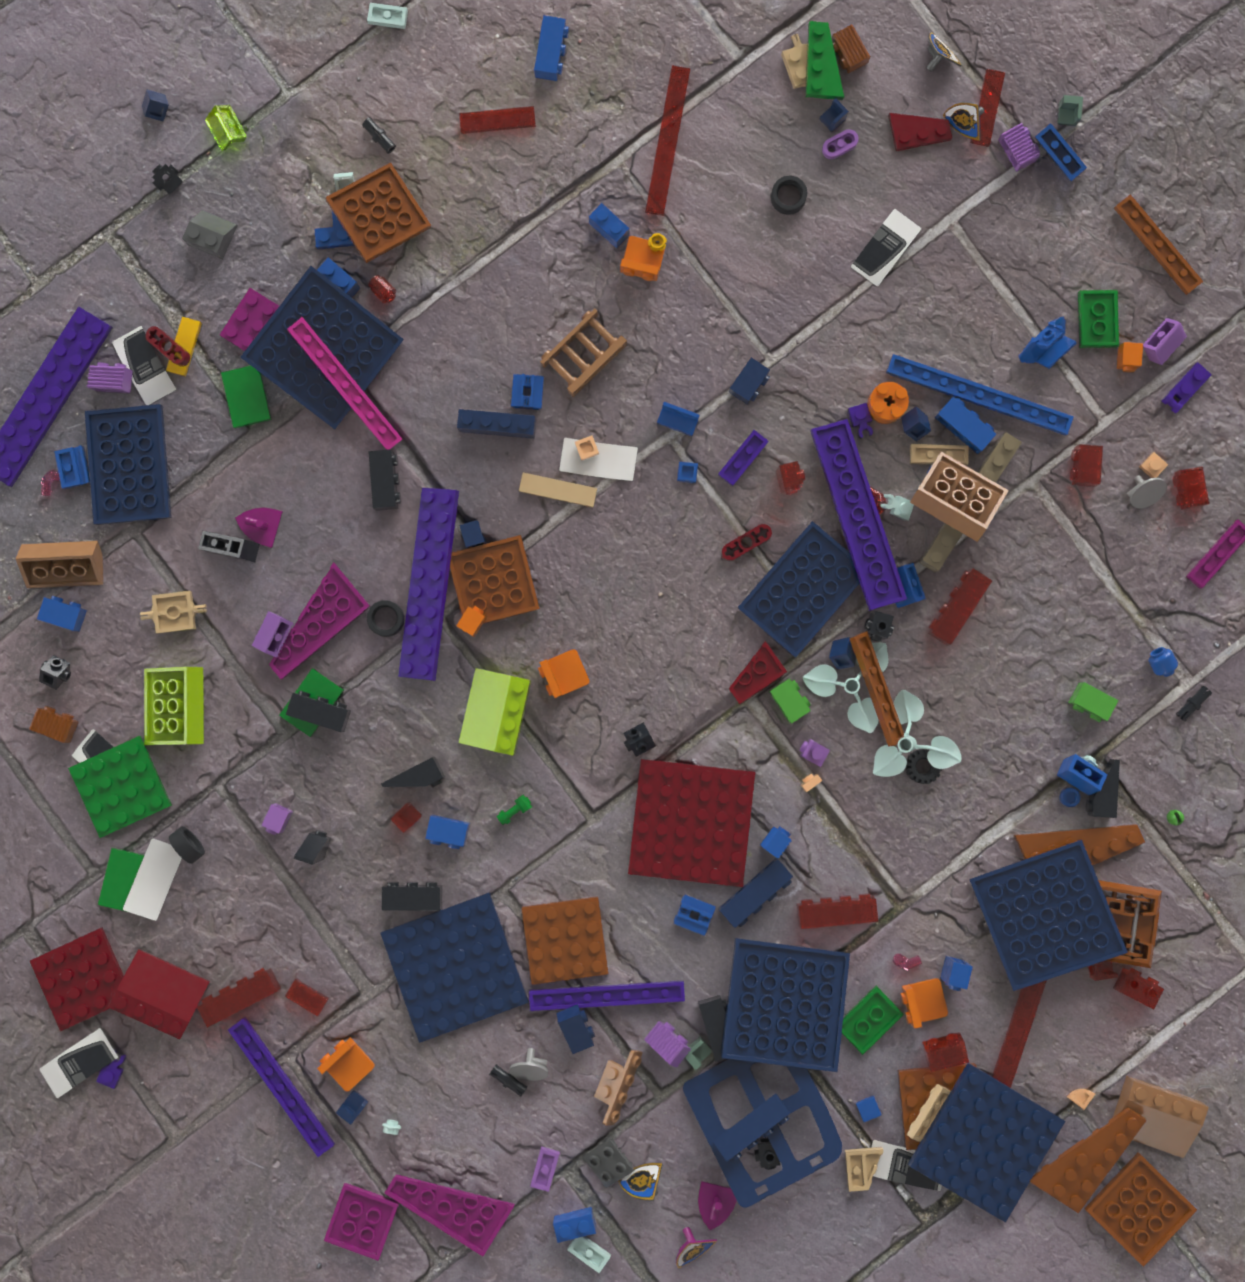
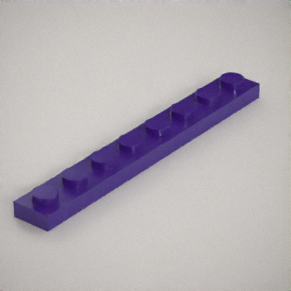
[529,980,685,1011]
[228,1017,335,1157]

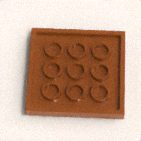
[325,163,431,263]
[450,535,540,624]
[522,896,609,985]
[898,1063,977,1150]
[1084,1152,1197,1267]

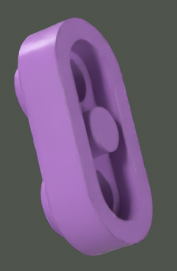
[822,129,858,159]

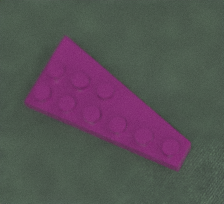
[269,562,371,680]
[384,1174,515,1257]

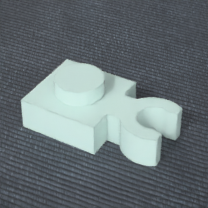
[880,494,914,521]

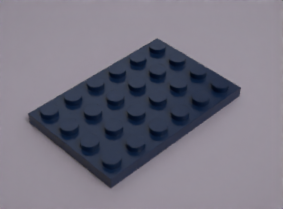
[85,404,172,525]
[737,521,860,658]

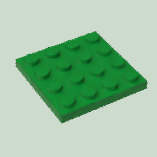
[68,736,172,838]

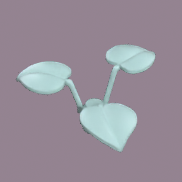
[803,642,889,733]
[873,690,962,777]

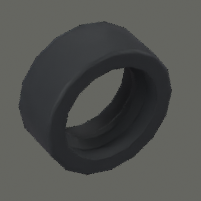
[771,175,808,215]
[367,600,405,637]
[169,826,205,864]

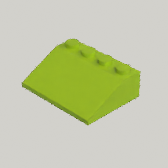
[144,667,204,745]
[459,668,531,756]

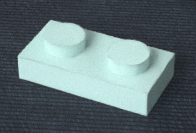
[367,3,408,29]
[567,1236,611,1273]

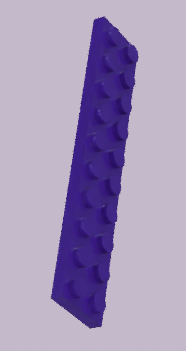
[0,306,113,487]
[810,419,907,611]
[398,488,459,681]

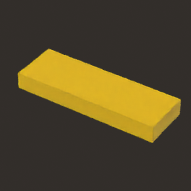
[166,317,202,377]

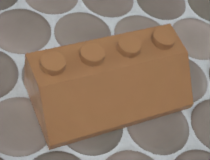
[16,541,104,588]

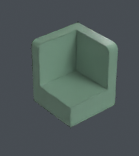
[1057,95,1083,126]
[685,1036,712,1070]

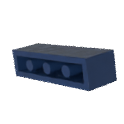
[457,409,536,439]
[719,858,793,928]
[713,1093,790,1162]

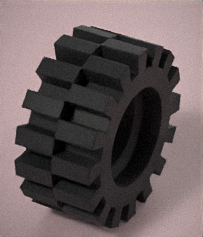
[905,749,942,784]

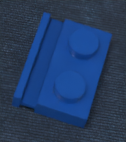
[54,445,90,489]

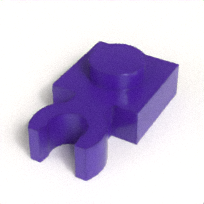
[847,403,873,439]
[96,1051,126,1089]

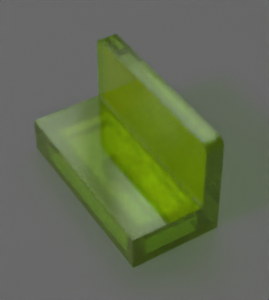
[205,105,247,151]

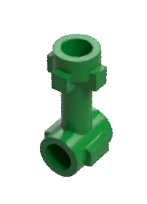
[496,794,532,825]

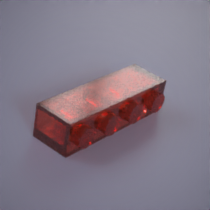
[928,568,992,646]
[796,893,878,929]
[197,967,281,1028]

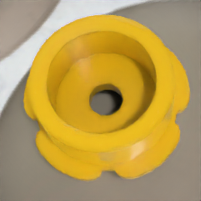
[648,233,667,252]

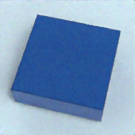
[677,462,698,483]
[855,1096,881,1122]

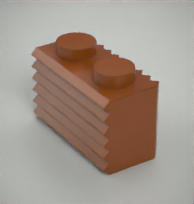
[832,24,871,74]
[29,706,79,743]

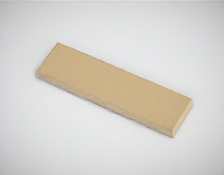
[519,473,597,508]

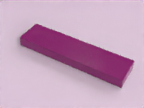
[1186,519,1245,589]

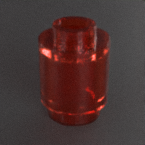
[368,275,396,303]

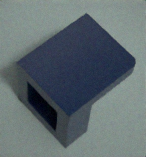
[142,89,169,122]
[819,98,849,132]
[901,407,931,442]
[459,520,486,549]
[829,637,857,670]
[336,1090,369,1125]

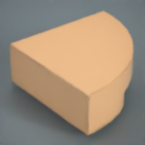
[1067,1089,1095,1110]

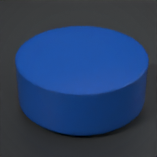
[1059,788,1081,807]

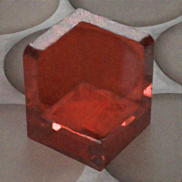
[390,802,422,833]
[1088,961,1118,981]

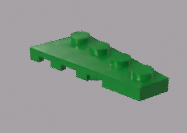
[806,21,844,100]

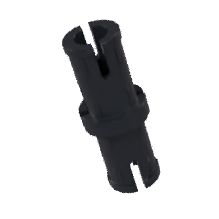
[362,117,396,154]
[1176,686,1212,722]
[489,1064,528,1097]

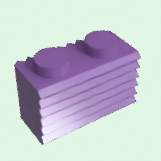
[998,123,1040,172]
[1143,318,1187,365]
[87,362,133,393]
[252,611,293,657]
[644,1021,691,1067]

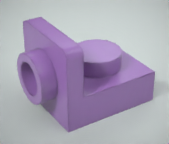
[799,739,830,767]

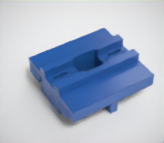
[511,374,544,410]
[674,894,716,936]

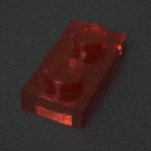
[285,979,329,1016]

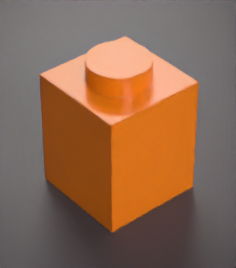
[1117,342,1143,373]
[456,606,486,637]

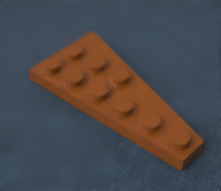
[1014,824,1145,866]
[1030,1107,1146,1214]

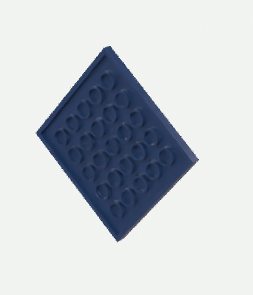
[240,266,404,430]
[970,840,1128,991]
[380,892,529,1043]
[721,938,850,1072]
[908,1062,1066,1223]

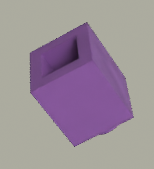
[261,803,293,835]

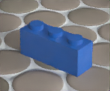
[534,15,569,81]
[1035,123,1087,182]
[934,397,996,455]

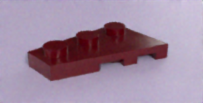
[888,113,952,151]
[729,641,787,705]

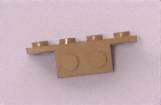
[594,1050,643,1126]

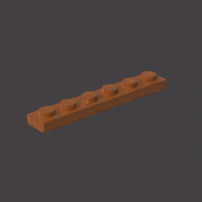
[1114,194,1203,295]
[849,631,904,747]

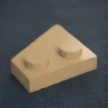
[845,1147,883,1192]

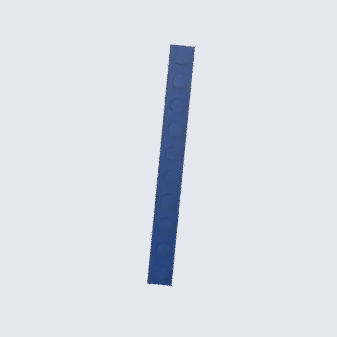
[886,354,1074,436]

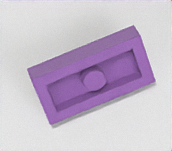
[530,1146,560,1192]

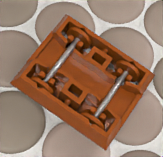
[1098,880,1162,968]

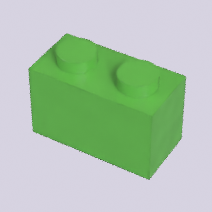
[769,678,811,723]
[1068,682,1119,722]

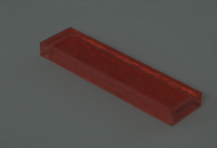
[970,69,1005,147]
[459,106,536,134]

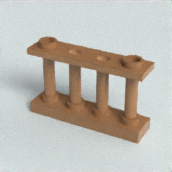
[540,309,627,397]

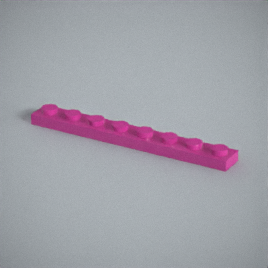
[287,317,402,450]

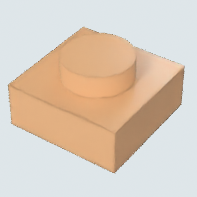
[575,435,599,461]
[1139,452,1168,478]
[800,773,822,792]

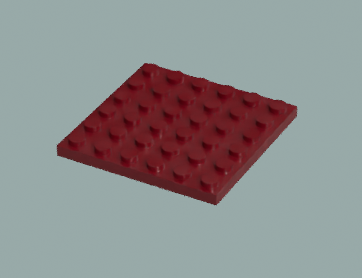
[628,759,755,887]

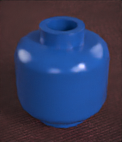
[1148,647,1178,677]

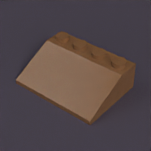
[910,452,1009,542]
[1113,1075,1209,1158]

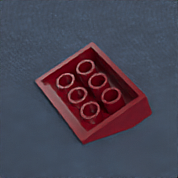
[108,949,210,1040]

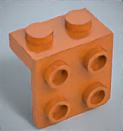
[620,236,665,281]
[538,649,590,698]
[900,978,948,1029]
[317,1037,375,1092]

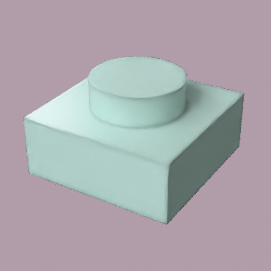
[333,172,355,191]

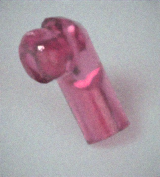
[41,469,60,496]
[893,953,922,970]

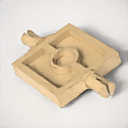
[781,34,807,89]
[140,591,207,634]

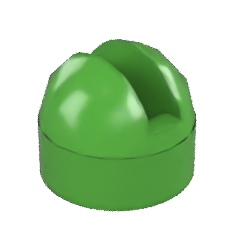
[1167,810,1184,826]

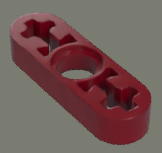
[146,326,190,367]
[721,524,772,561]

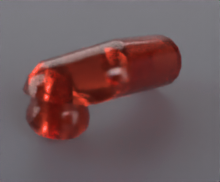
[870,486,887,514]

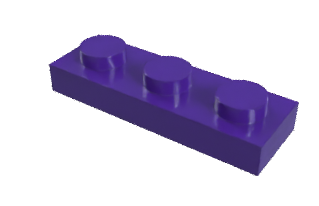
[718,430,769,487]

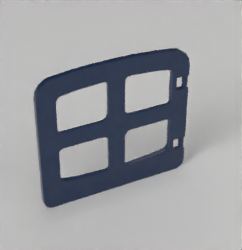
[683,1059,842,1208]

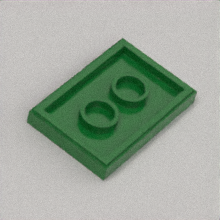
[1078,290,1119,348]
[221,365,272,429]
[279,668,344,737]
[98,848,145,912]
[842,985,904,1055]

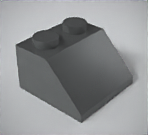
[182,210,238,260]

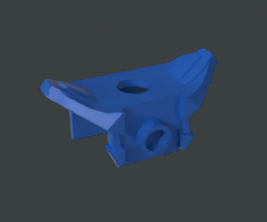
[1018,316,1077,369]

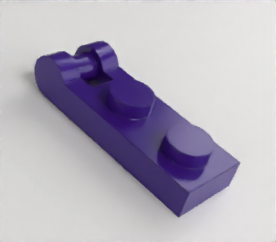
[1161,362,1212,414]

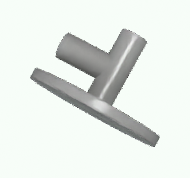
[1127,475,1167,508]
[509,1048,548,1081]

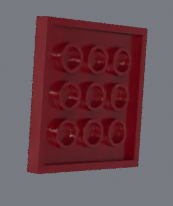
[30,927,124,1032]

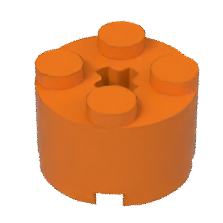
[867,382,909,424]

